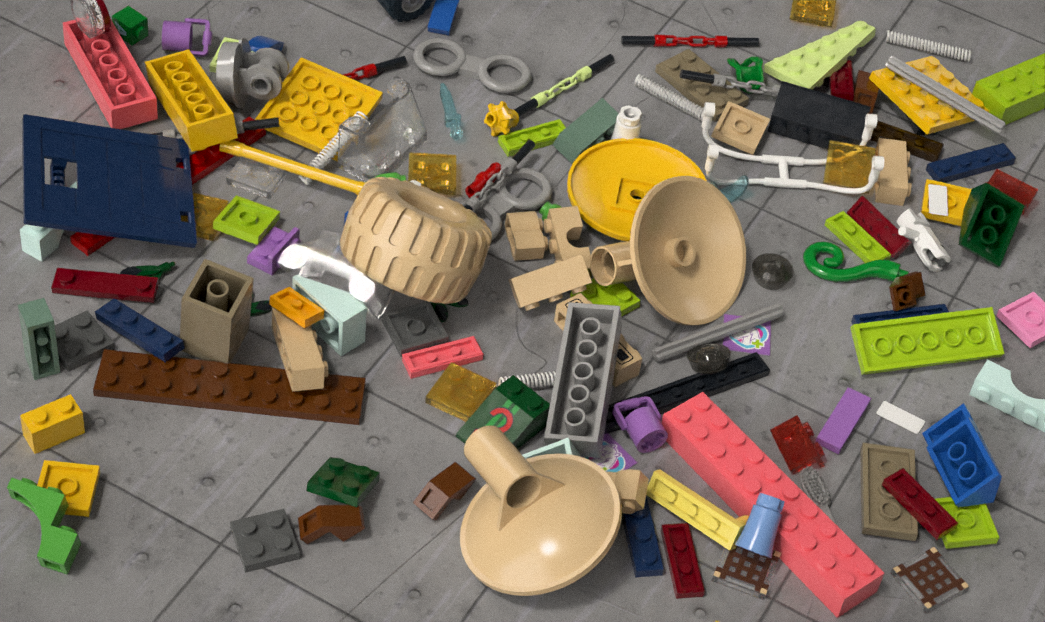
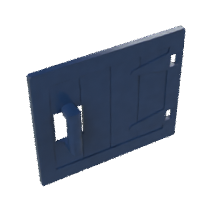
[22,114,197,248]

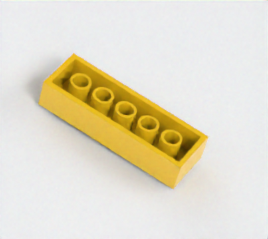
[145,49,238,152]

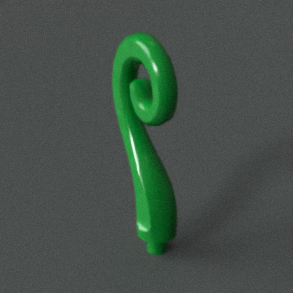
[803,242,909,282]

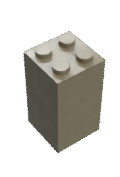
[180,259,254,364]

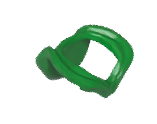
[727,57,764,94]

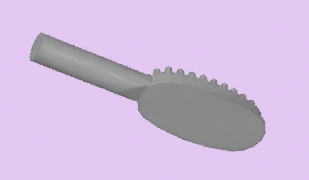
[798,466,838,526]

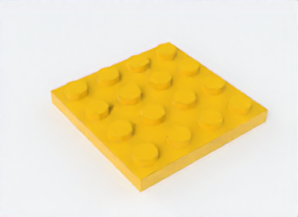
[869,56,989,135]
[255,57,383,162]

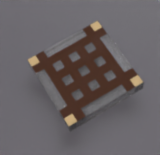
[712,546,781,600]
[890,547,969,614]

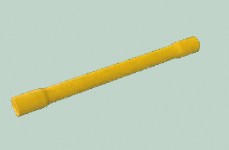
[219,140,365,195]

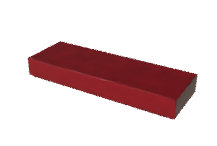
[882,468,958,540]
[660,523,705,599]

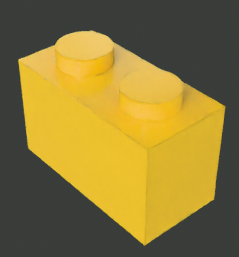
[20,394,85,454]

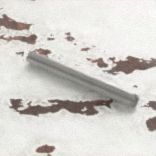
[885,56,1005,134]
[652,304,784,362]

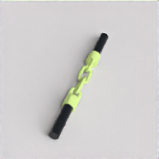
[514,54,614,117]

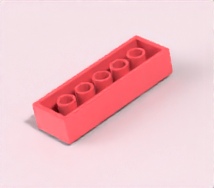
[62,17,158,129]

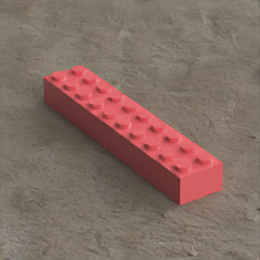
[661,392,884,618]

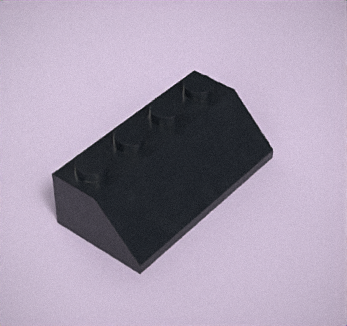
[767,81,871,157]

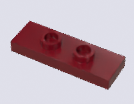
[829,60,854,101]
[846,195,912,260]

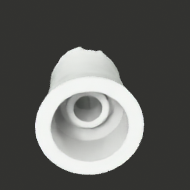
[610,105,642,140]

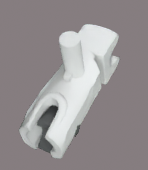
[897,208,951,272]

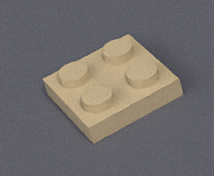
[711,101,770,155]

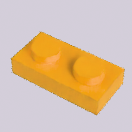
[269,287,324,328]

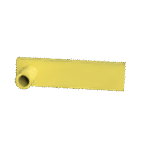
[646,469,749,550]

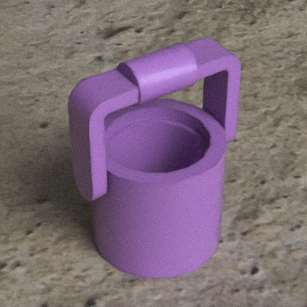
[162,18,212,57]
[612,396,668,453]

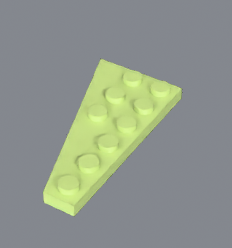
[764,21,876,90]

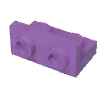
[247,227,301,275]

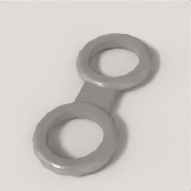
[413,38,531,93]
[460,168,552,241]

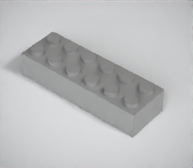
[544,302,622,458]

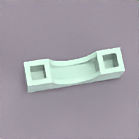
[20,181,77,262]
[969,359,1045,432]

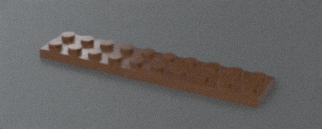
[93,349,366,425]

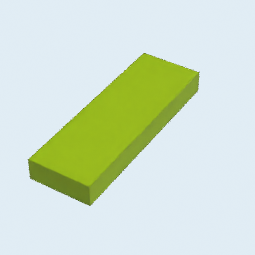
[498,119,566,157]
[824,211,891,263]

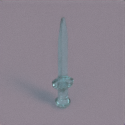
[440,83,463,140]

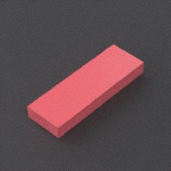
[402,336,484,379]

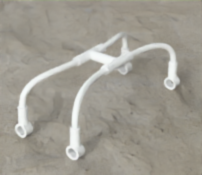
[701,102,884,194]

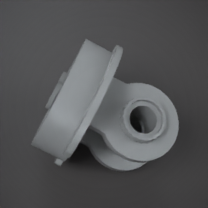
[216,38,289,108]

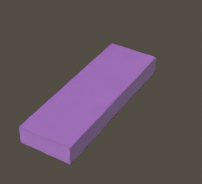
[815,387,871,454]

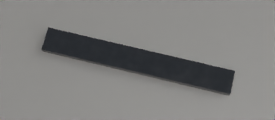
[604,352,770,435]

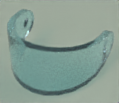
[710,175,749,203]

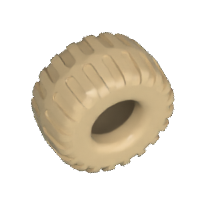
[340,177,492,304]

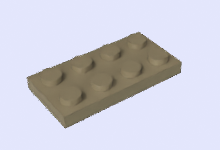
[655,49,749,122]
[860,443,918,541]

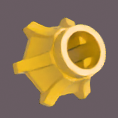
[484,101,519,137]

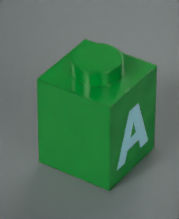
[112,5,149,46]

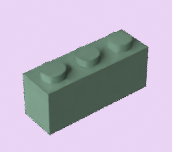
[552,98,619,164]
[18,298,60,380]

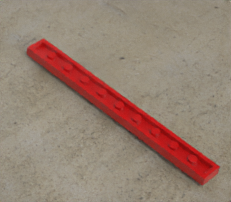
[70,116,266,256]

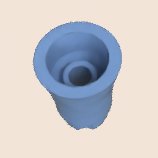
[735,493,785,558]

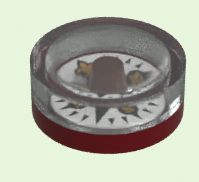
[70,0,111,38]

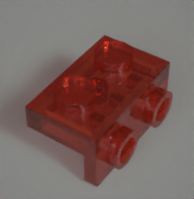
[985,169,1038,215]
[770,415,825,475]

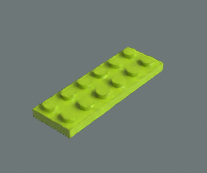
[850,307,1005,375]

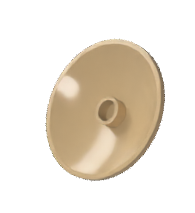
[590,176,746,326]
[460,426,622,596]

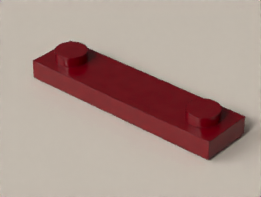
[51,268,159,303]

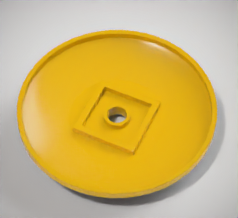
[567,138,707,241]

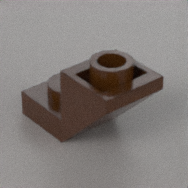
[853,70,879,114]
[889,271,926,311]
[413,462,476,520]
[298,505,365,544]

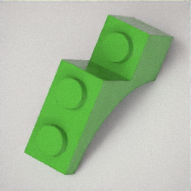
[7,478,81,575]

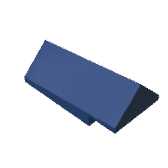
[922,403,1002,507]

